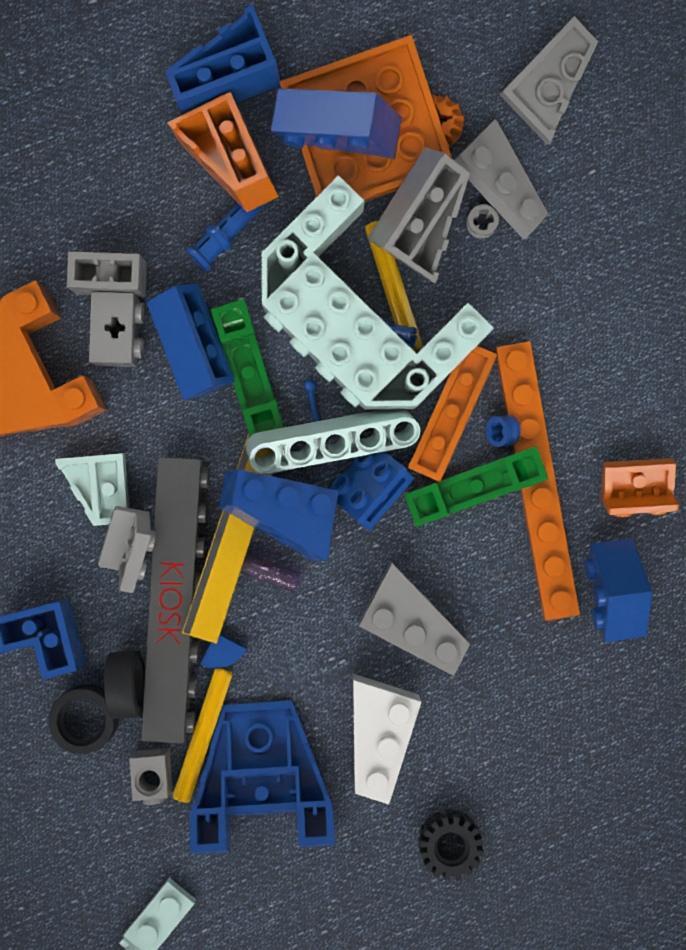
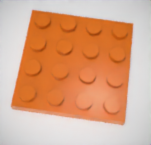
[280,35,452,202]

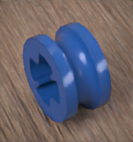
[486,414,521,447]

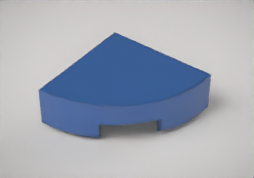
[200,634,247,668]

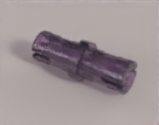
[240,553,302,594]

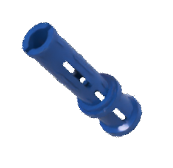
[185,202,268,272]

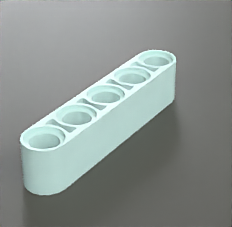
[246,410,421,474]

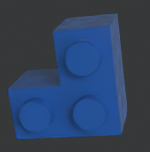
[584,538,652,642]
[0,597,87,680]

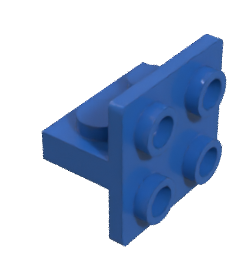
[329,452,415,531]

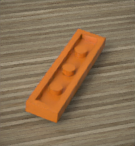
[408,346,497,483]

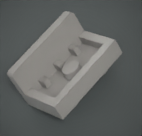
[98,506,156,593]

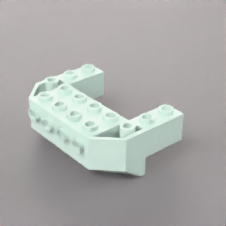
[262,175,494,410]

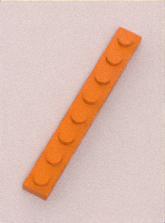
[494,341,580,621]

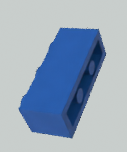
[146,284,235,400]

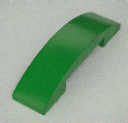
[211,299,284,437]
[404,446,549,527]

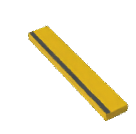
[182,433,273,644]

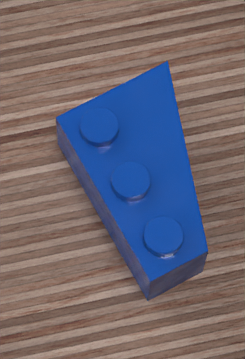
[165,4,281,115]
[271,89,402,159]
[219,469,338,561]

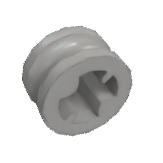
[466,204,499,239]

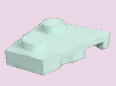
[55,453,129,526]

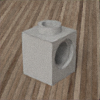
[129,748,173,805]

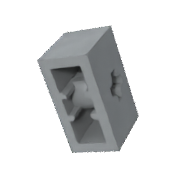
[67,251,147,297]
[89,292,145,367]

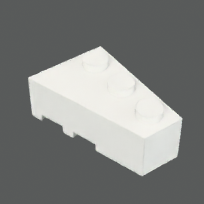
[353,674,421,804]

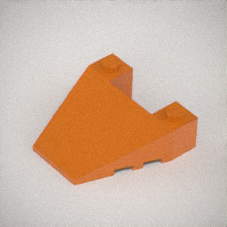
[0,280,107,436]

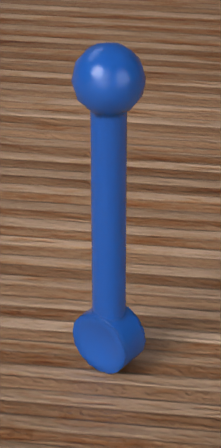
[303,379,319,422]

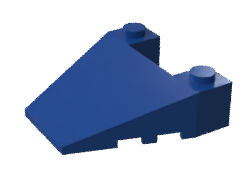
[190,701,336,855]

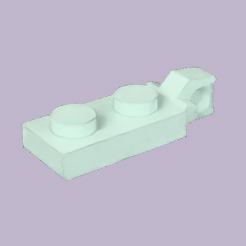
[119,877,196,950]

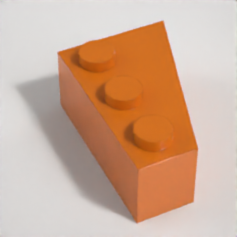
[167,92,279,212]

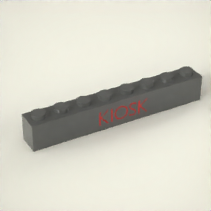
[141,457,210,743]

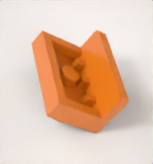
[601,458,679,517]

